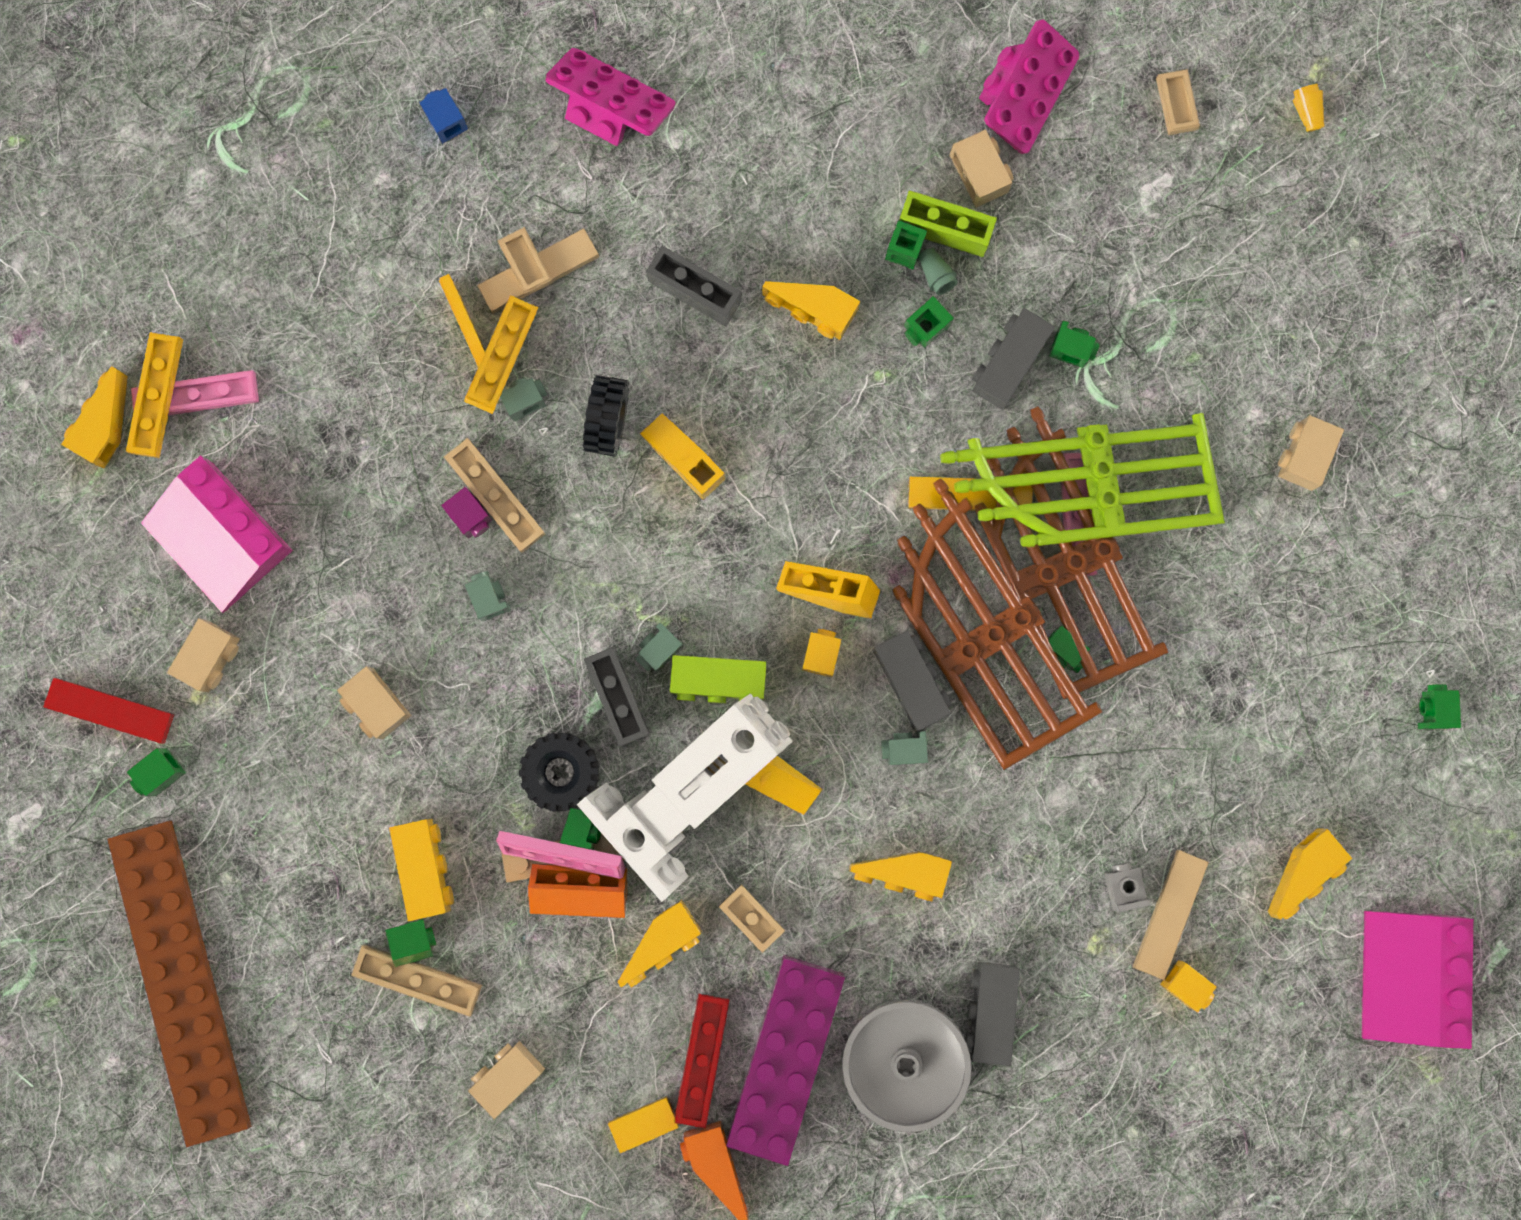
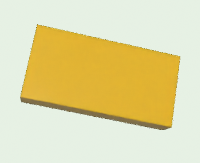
[608,1096,679,1153]

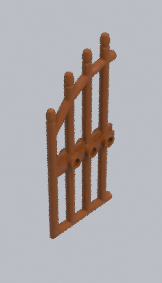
[975,406,1168,700]
[892,478,1103,770]

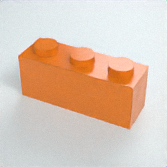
[528,864,628,918]

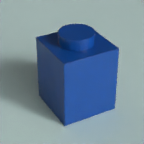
[419,87,468,144]

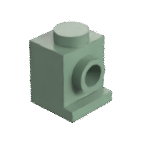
[500,378,548,422]
[465,571,512,622]
[635,623,683,673]
[881,731,928,765]

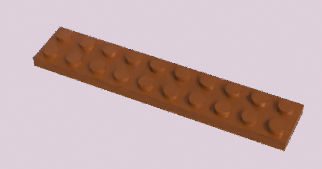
[107,821,252,1148]

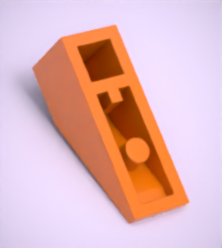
[680,1121,749,1220]

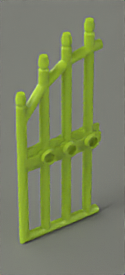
[940,413,1225,547]

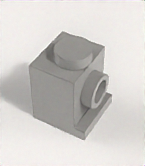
[1104,862,1150,912]

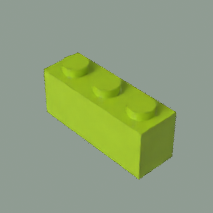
[899,190,997,257]
[670,655,766,704]

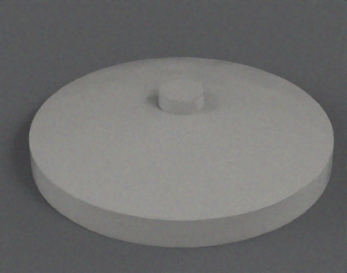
[842,1000,971,1132]

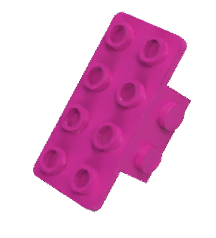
[979,19,1079,154]
[545,48,675,146]

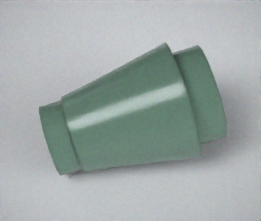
[918,248,958,295]

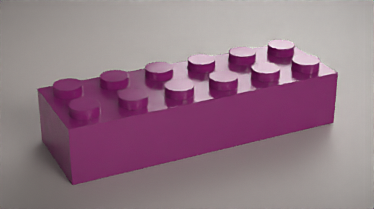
[726,954,845,1166]

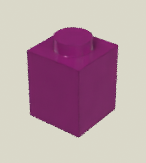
[441,487,493,539]

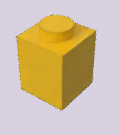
[802,629,842,678]
[1160,960,1217,1012]

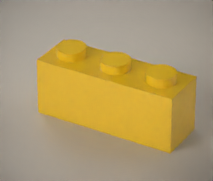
[389,819,454,922]

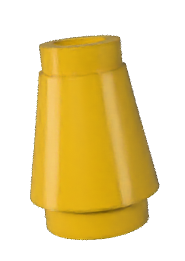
[1292,84,1325,132]

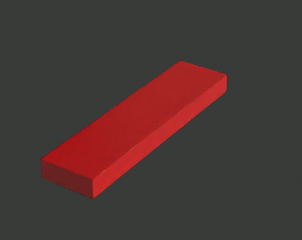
[43,678,175,744]
[674,993,730,1129]

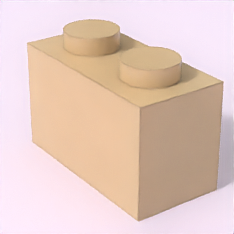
[950,129,1013,208]
[1278,415,1344,491]
[167,618,240,693]
[337,666,412,739]
[468,1041,545,1119]

